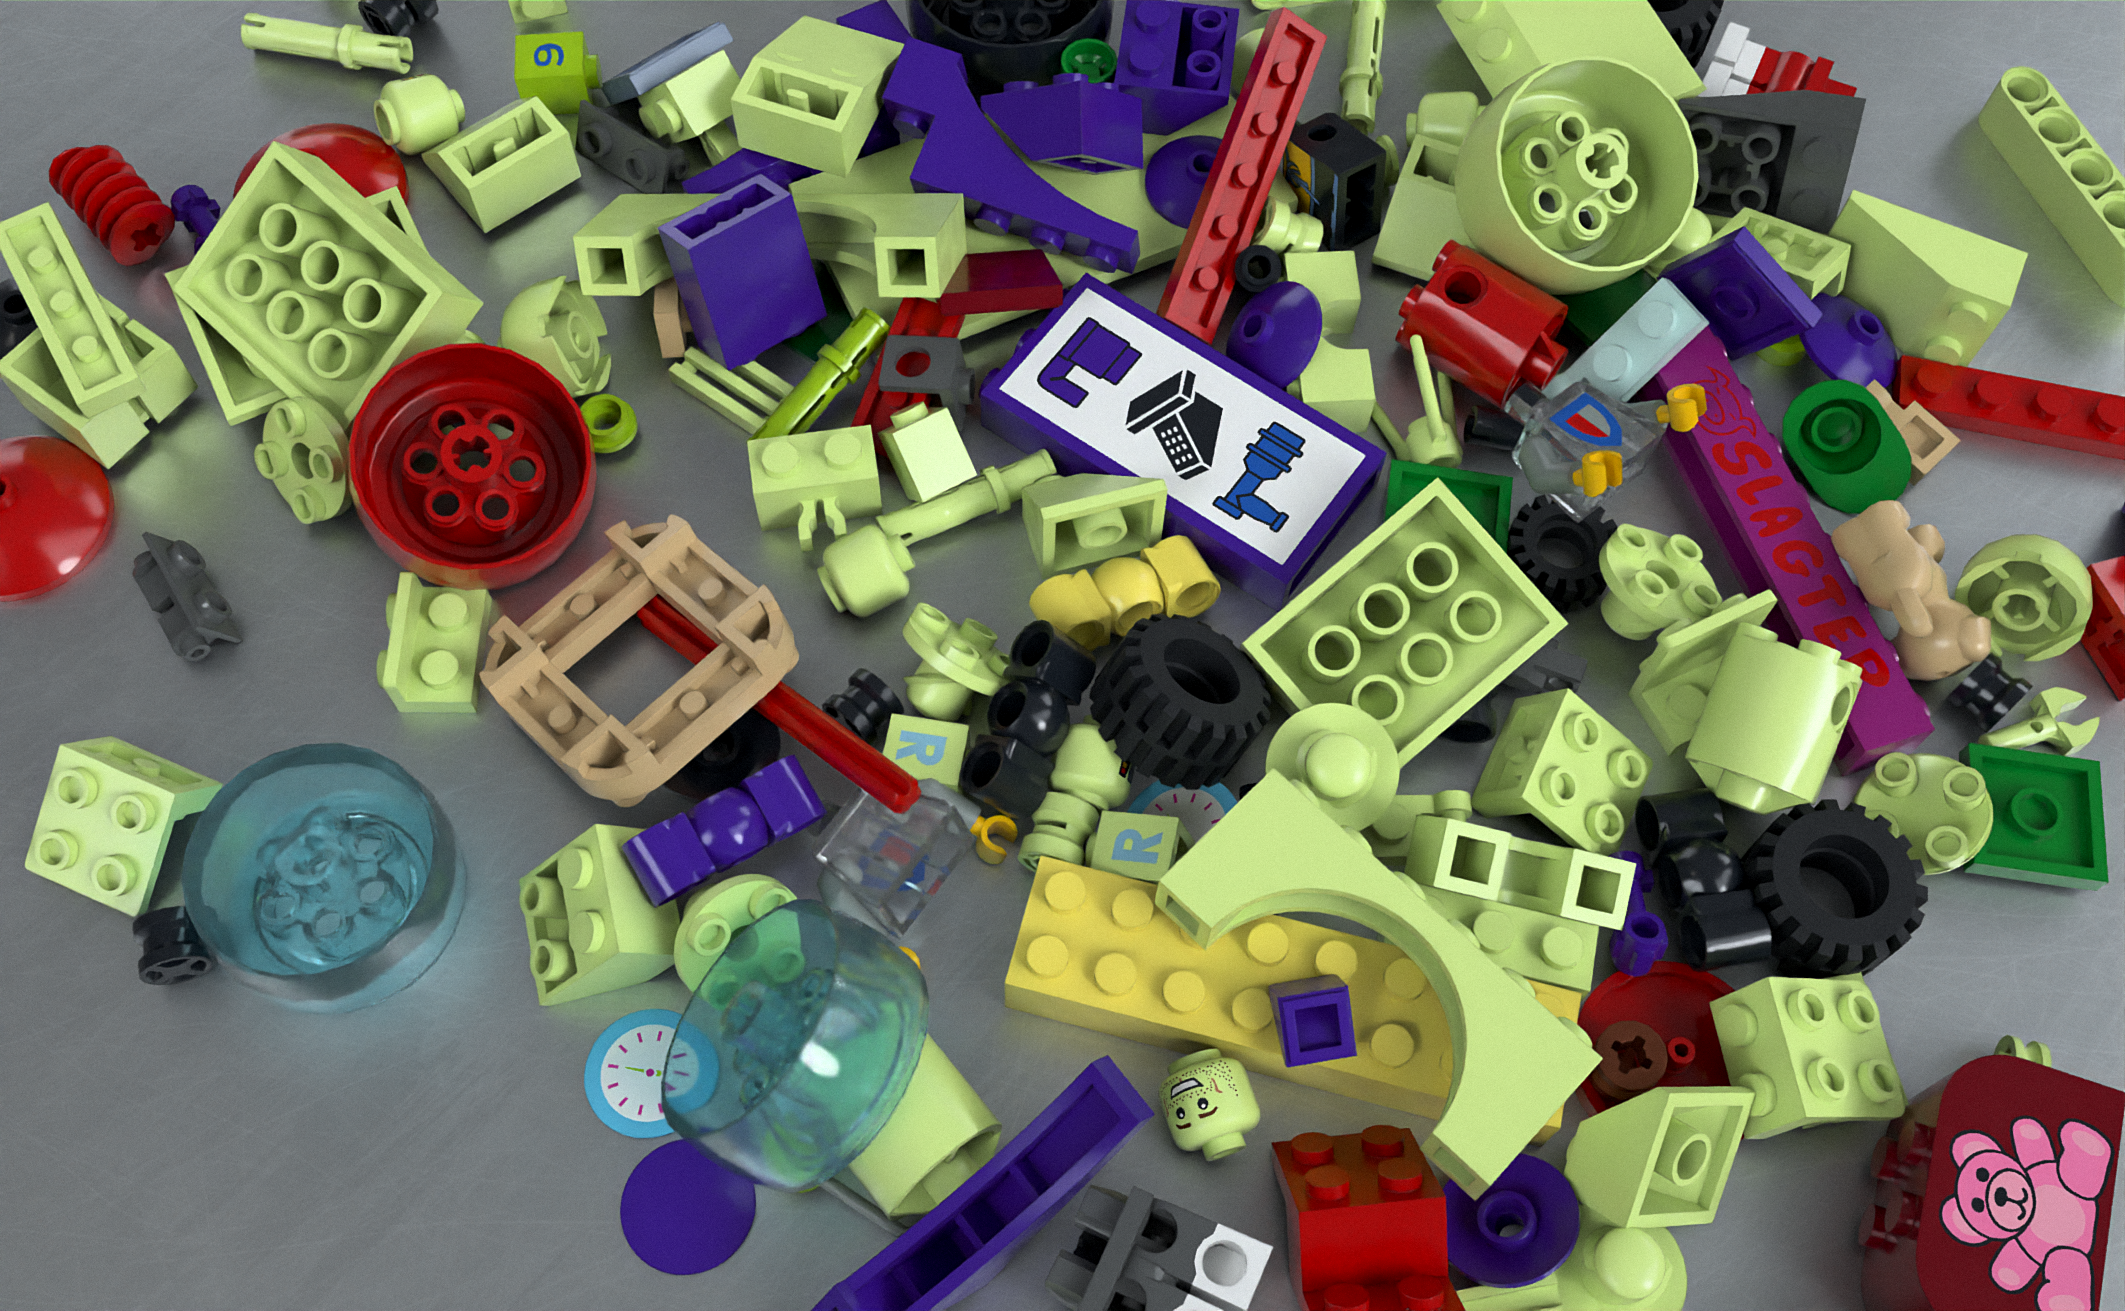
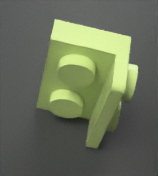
[1708,207,1851,300]
[376,571,492,713]

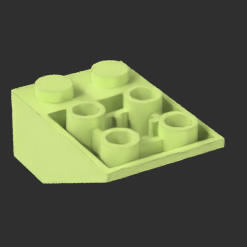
[730,15,904,178]

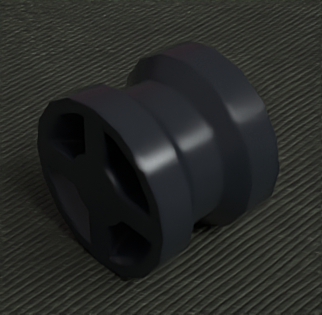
[1946,652,2033,733]
[822,668,904,746]
[132,906,213,985]

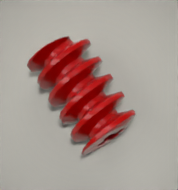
[49,145,175,267]

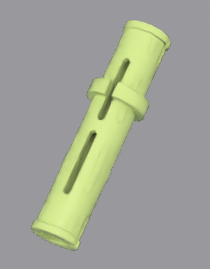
[1339,0,1387,136]
[241,13,413,74]
[875,448,1057,547]

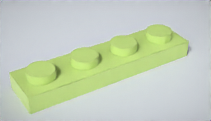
[0,202,147,419]

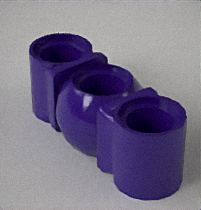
[621,754,828,908]

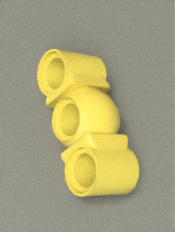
[1029,535,1221,652]

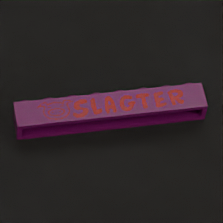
[1636,325,1935,777]

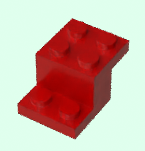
[1271,1125,1466,1311]

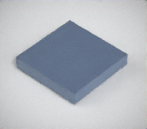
[601,21,734,105]

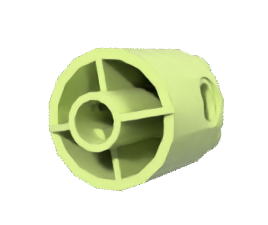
[1684,622,1863,816]
[801,1003,1002,1221]

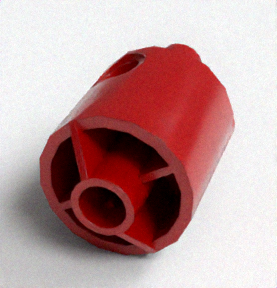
[1395,239,1568,409]

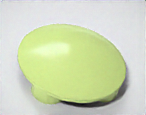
[1853,752,1993,875]

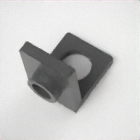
[878,335,976,432]

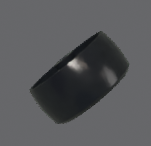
[906,0,1114,107]

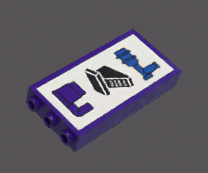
[978,273,1387,612]

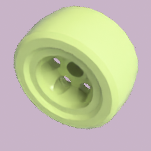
[1454,55,1699,295]

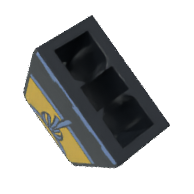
[1283,113,1386,252]

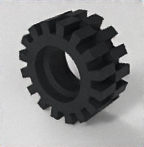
[1507,494,1618,613]

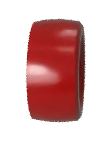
[347,343,597,591]

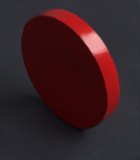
[1575,961,1744,1141]

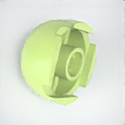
[497,276,611,398]
[1955,534,2093,661]

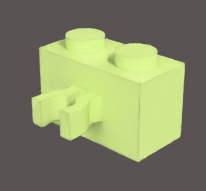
[637,50,742,166]
[747,425,883,552]

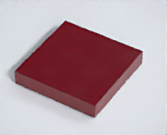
[935,249,1063,316]

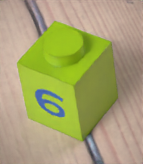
[514,31,602,115]

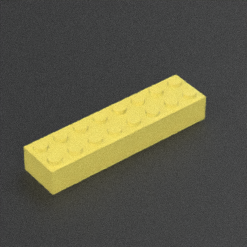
[1004,856,1582,1147]

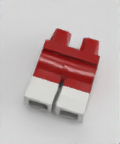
[1696,21,1857,98]

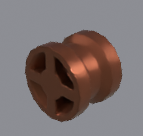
[1588,1021,1668,1103]

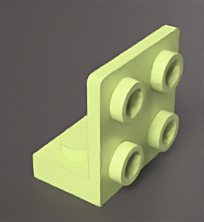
[1627,589,1778,756]
[1471,688,1653,856]
[25,736,223,917]

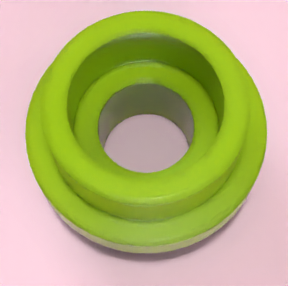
[580,394,638,453]

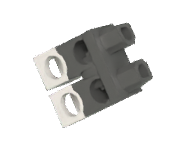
[1045,1185,1273,1311]

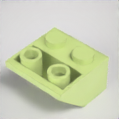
[421,96,581,233]
[1371,134,1478,281]
[519,824,681,1006]

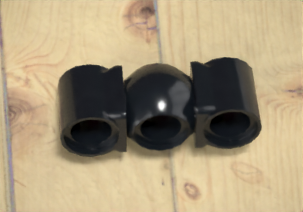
[959,620,1096,820]
[1635,788,1772,973]

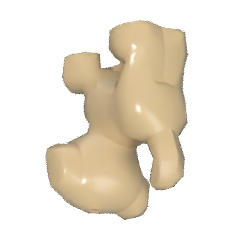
[1831,500,1991,681]

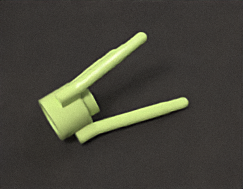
[1371,334,1463,468]

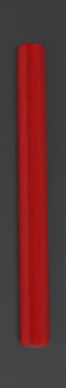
[636,594,922,814]

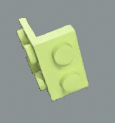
[1709,977,1905,1139]

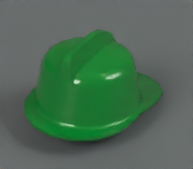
[1782,379,1912,514]

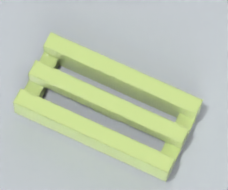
[668,346,794,435]

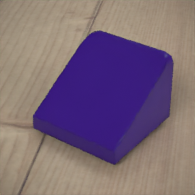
[1268,974,1357,1068]

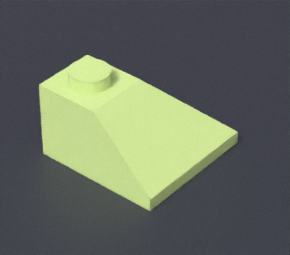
[1022,473,1168,580]
[1563,1086,1756,1229]

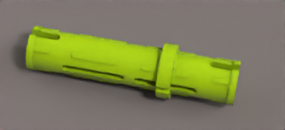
[746,307,891,444]

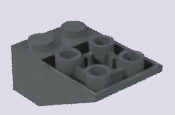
[1678,90,1866,234]

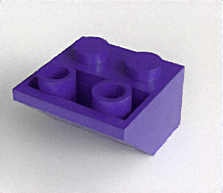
[1114,0,1240,136]
[981,73,1143,175]

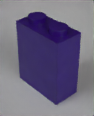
[657,174,827,371]

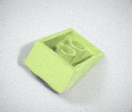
[1827,190,2028,367]

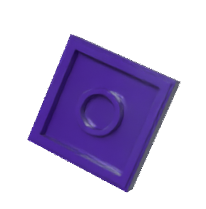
[1656,226,1823,362]

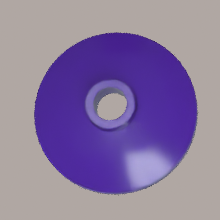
[1145,135,1222,229]
[1225,281,1322,389]
[1799,293,1898,388]
[1442,1153,1581,1288]

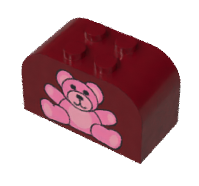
[1858,1055,2125,1311]

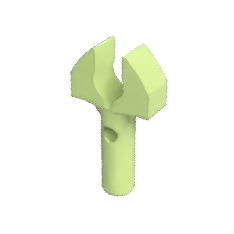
[1977,687,2100,756]

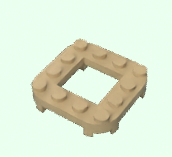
[479,514,799,807]

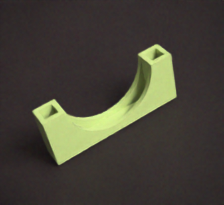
[573,193,967,298]
[1154,768,1603,1201]

